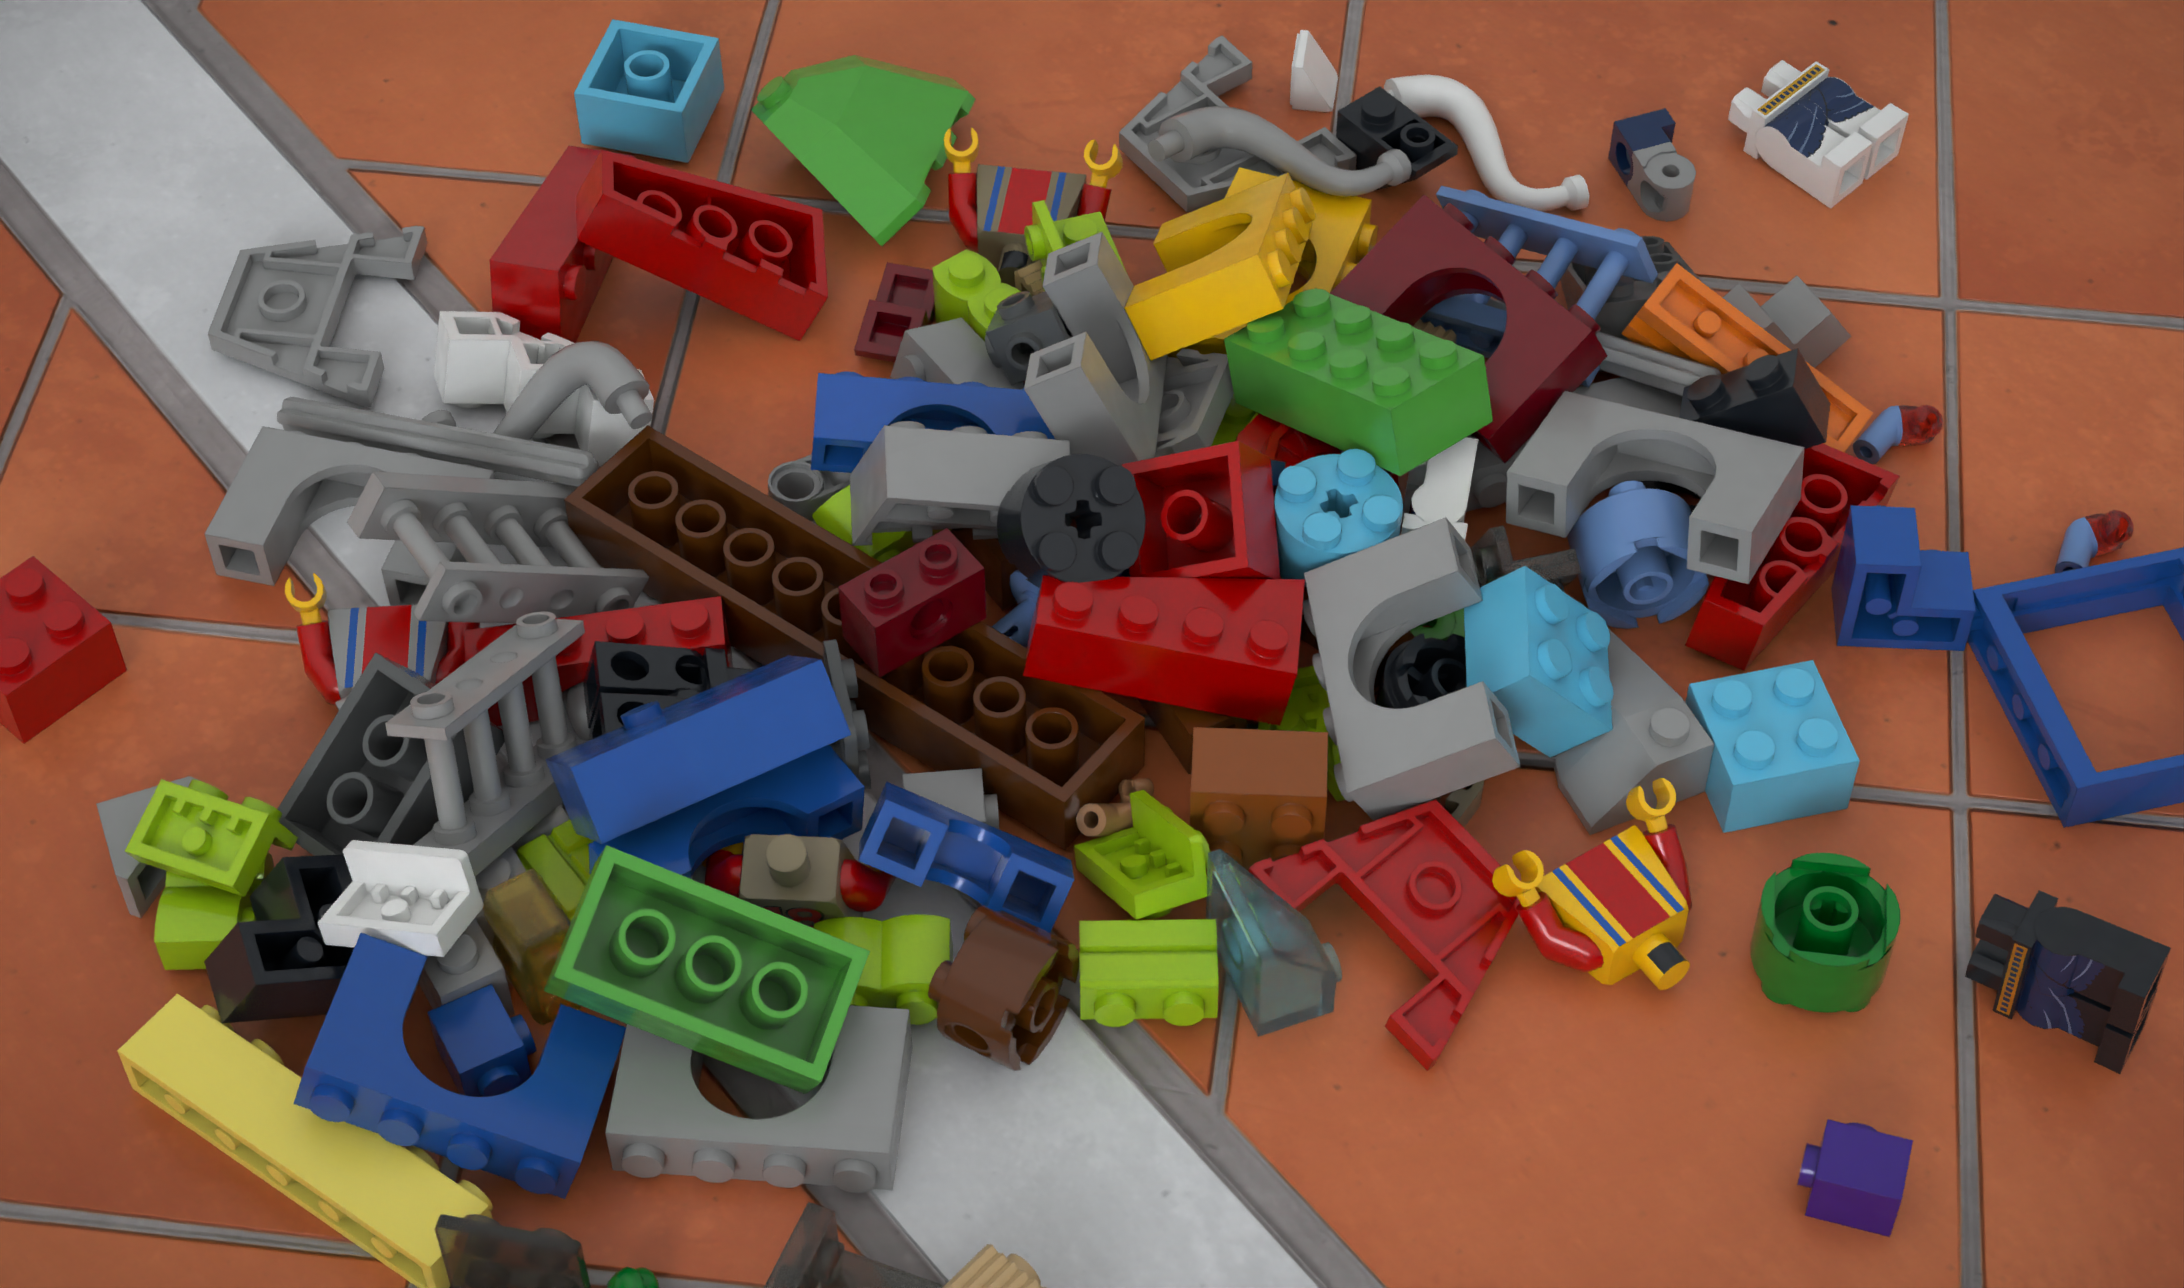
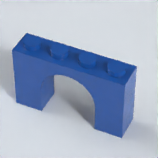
[294,933,626,1199]

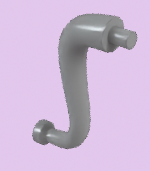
[1148,106,1412,197]
[422,341,652,473]

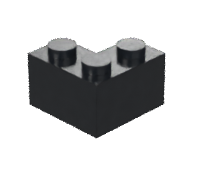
[204,854,354,1024]

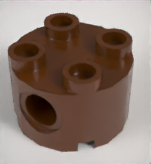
[928,906,1079,1071]

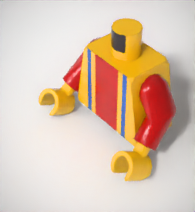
[1492,778,1692,990]

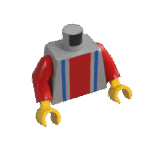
[285,573,480,706]

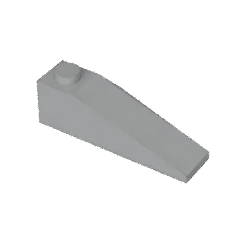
[1554,601,1714,835]

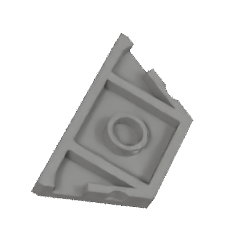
[1155,348,1234,457]

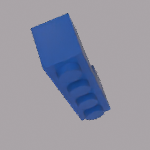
[811,371,1055,473]
[589,745,865,879]

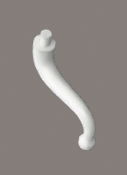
[1384,75,1589,211]

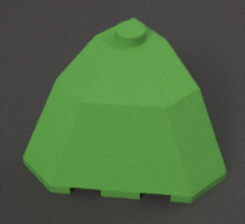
[751,55,976,247]

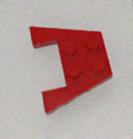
[1244,799,1520,1071]

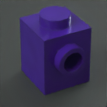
[1797,1119,1913,1237]

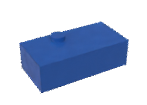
[545,655,852,844]

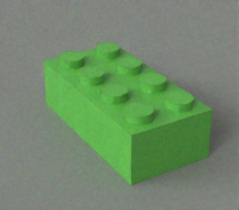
[1224,288,1493,476]
[544,845,870,1094]

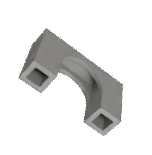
[1024,232,1168,466]
[1506,391,1805,584]
[204,426,495,606]
[1303,517,1521,821]
[605,1005,913,1193]

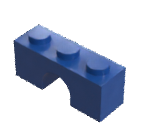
[858,781,1075,933]

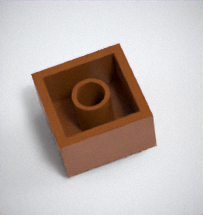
[1190,727,1328,876]

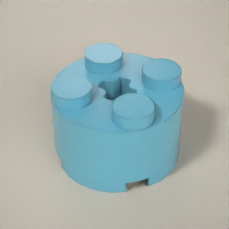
[1274,449,1403,587]

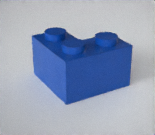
[1831,505,1976,651]

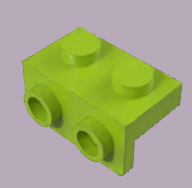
[1074,790,1211,920]

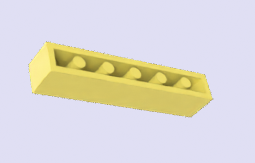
[117,994,499,1288]

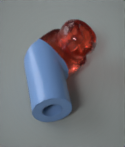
[1853,405,1943,464]
[2055,510,2134,573]

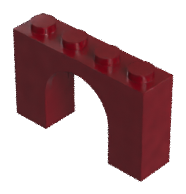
[1330,195,1608,463]

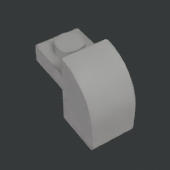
[1723,275,1852,368]

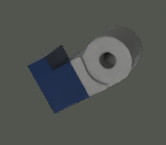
[1608,108,1696,221]

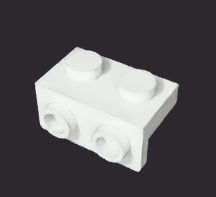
[317,840,484,957]

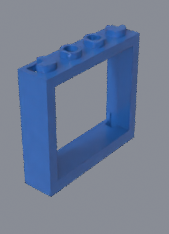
[1967,547,2184,828]

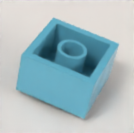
[574,19,724,163]
[1464,566,1614,758]
[1686,660,1860,833]

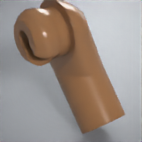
[1076,778,1154,837]

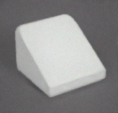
[1290,30,1338,112]

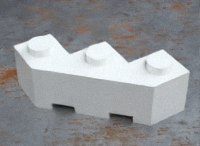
[434,311,654,467]

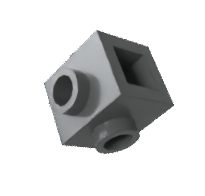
[985,291,1073,385]

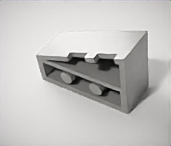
[850,421,1070,546]

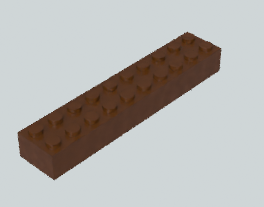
[564,425,1145,850]

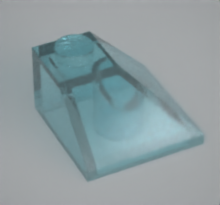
[1206,849,1342,1037]

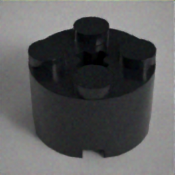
[997,454,1146,588]

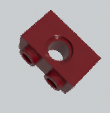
[838,528,987,678]

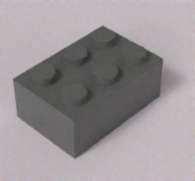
[278,652,505,856]

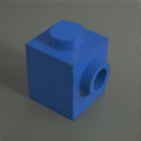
[427,984,537,1097]

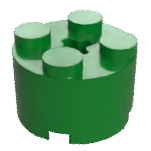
[1750,853,1901,1013]

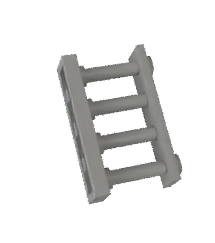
[347,471,649,624]
[385,611,590,877]

